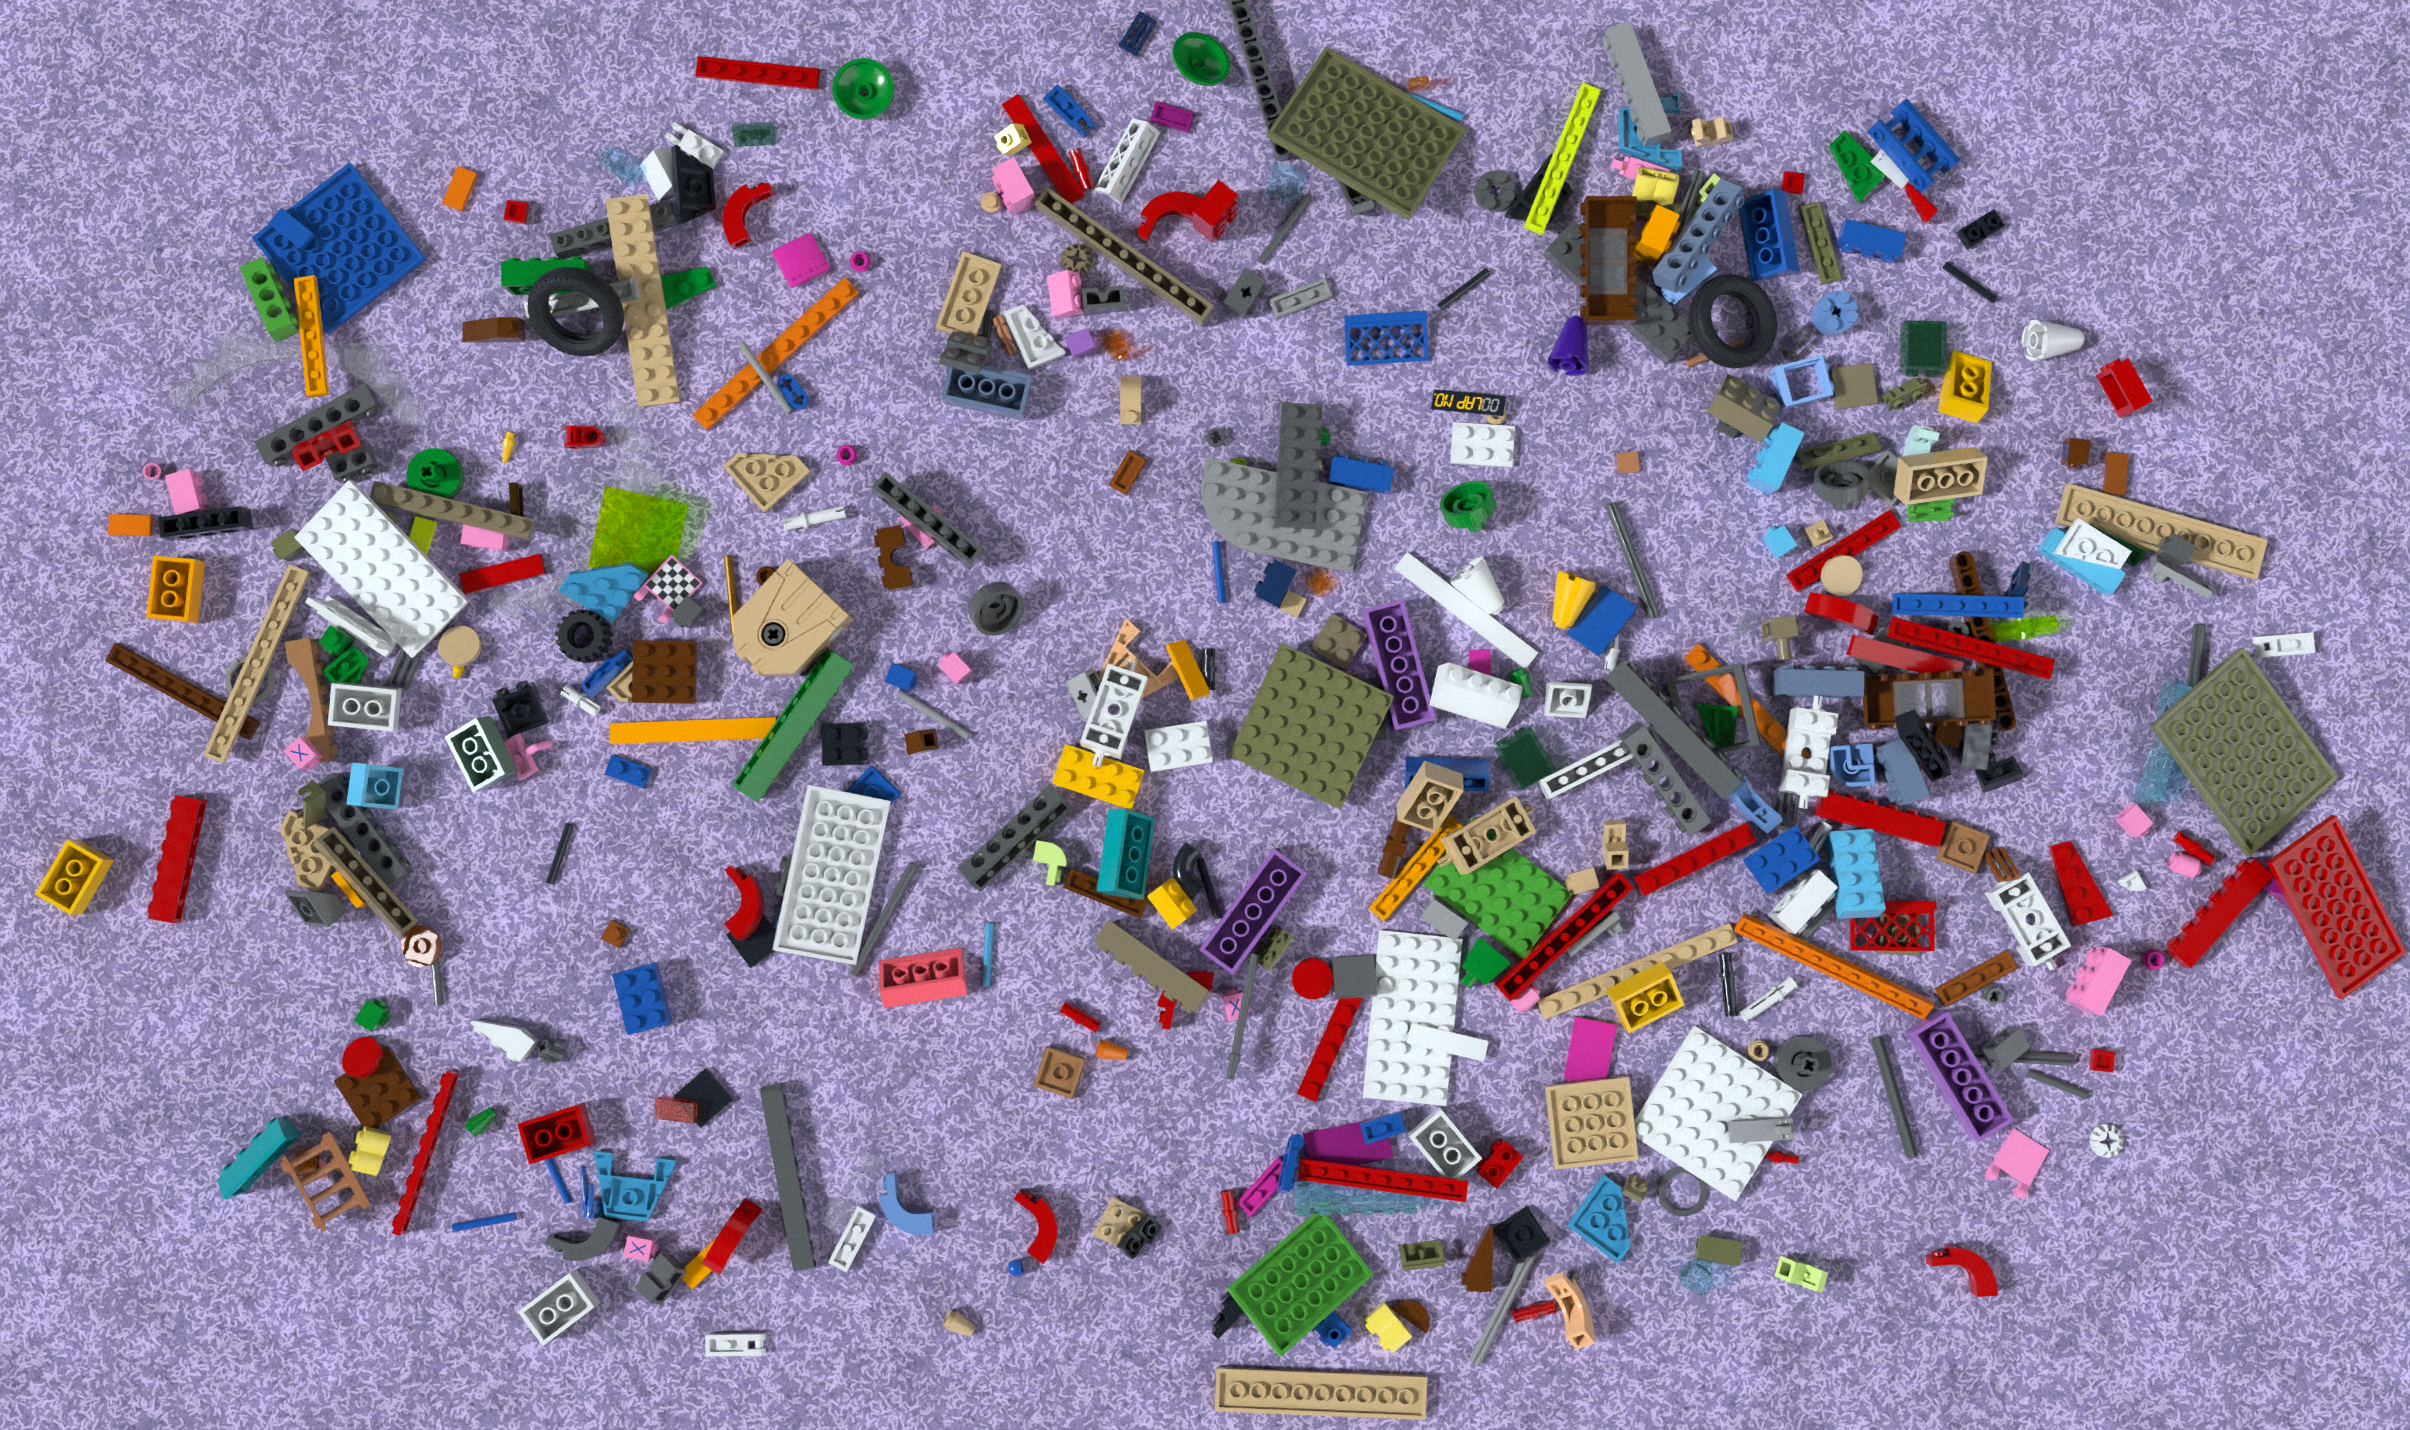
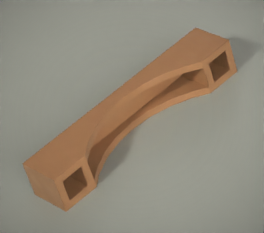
[285,637,338,764]

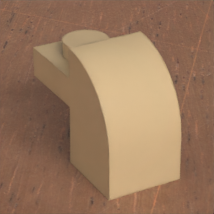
[1691,117,1734,147]
[1120,376,1142,424]
[1601,820,1629,870]

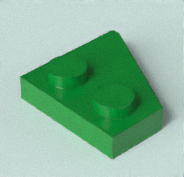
[322,644,370,684]
[1697,704,1738,747]

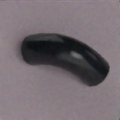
[1172,842,1205,900]

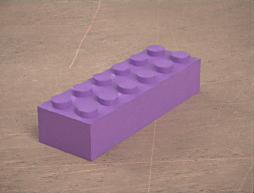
[1361,599,1436,731]
[1199,848,1307,975]
[1904,1010,2014,1143]

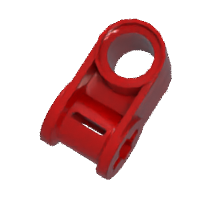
[564,425,606,449]

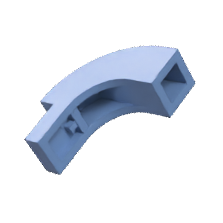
[1730,764,1783,833]
[879,1171,935,1235]

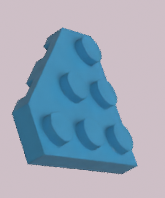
[558,562,648,623]
[1566,1174,1631,1264]

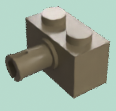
[1761,615,1800,660]

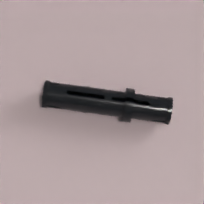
[1718,952,1738,1017]

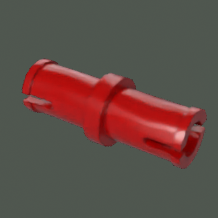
[1068,148,1095,192]
[2172,830,2216,866]
[1059,1001,1102,1033]
[1220,1189,1240,1234]
[1512,1299,1557,1323]

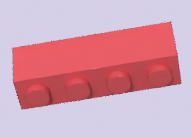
[879,948,967,1008]

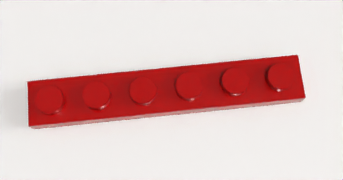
[1297,997,1363,1102]

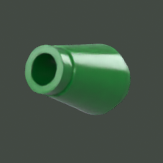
[1509,667,1534,699]
[465,1106,498,1137]

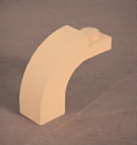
[1544,1272,1595,1350]

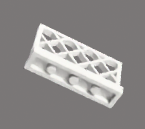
[305,595,397,657]

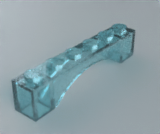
[2132,681,2192,808]
[1292,1182,1421,1217]

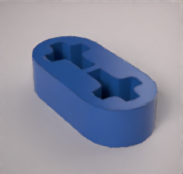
[777,374,809,410]

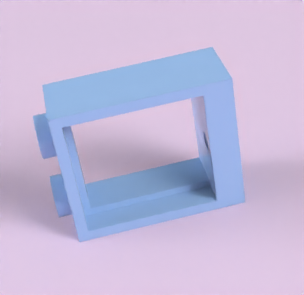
[1658,255,1717,307]
[1770,355,1834,410]

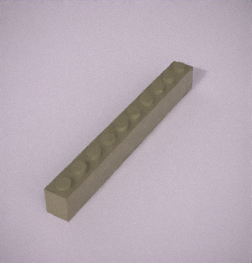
[1034,186,1214,327]

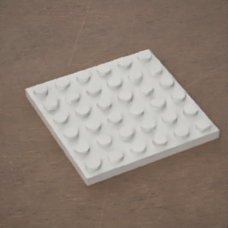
[1634,1025,1802,1202]

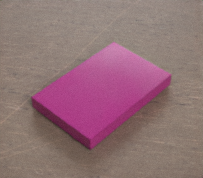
[1563,1016,1617,1081]

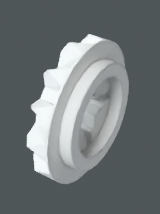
[2090,1124,2125,1158]

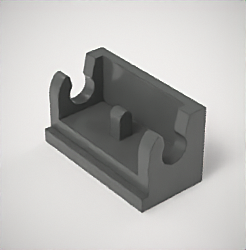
[1979,1027,2030,1070]

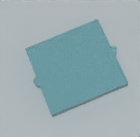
[1264,162,1307,206]

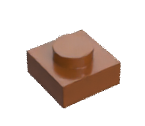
[601,920,630,948]

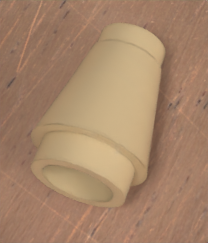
[943,1310,976,1337]

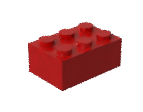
[1192,179,1239,242]
[517,1102,596,1165]

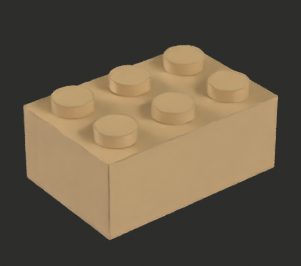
[1397,761,1464,834]

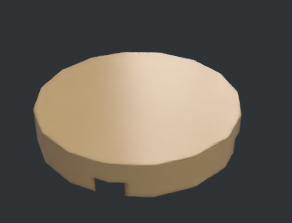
[1821,555,1863,596]
[438,626,482,667]

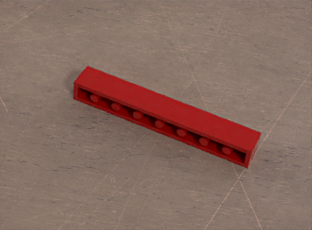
[1493,872,1634,1002]

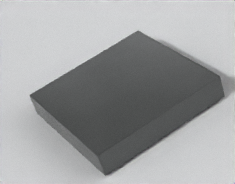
[1332,955,1377,999]

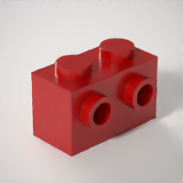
[1475,1139,1524,1189]

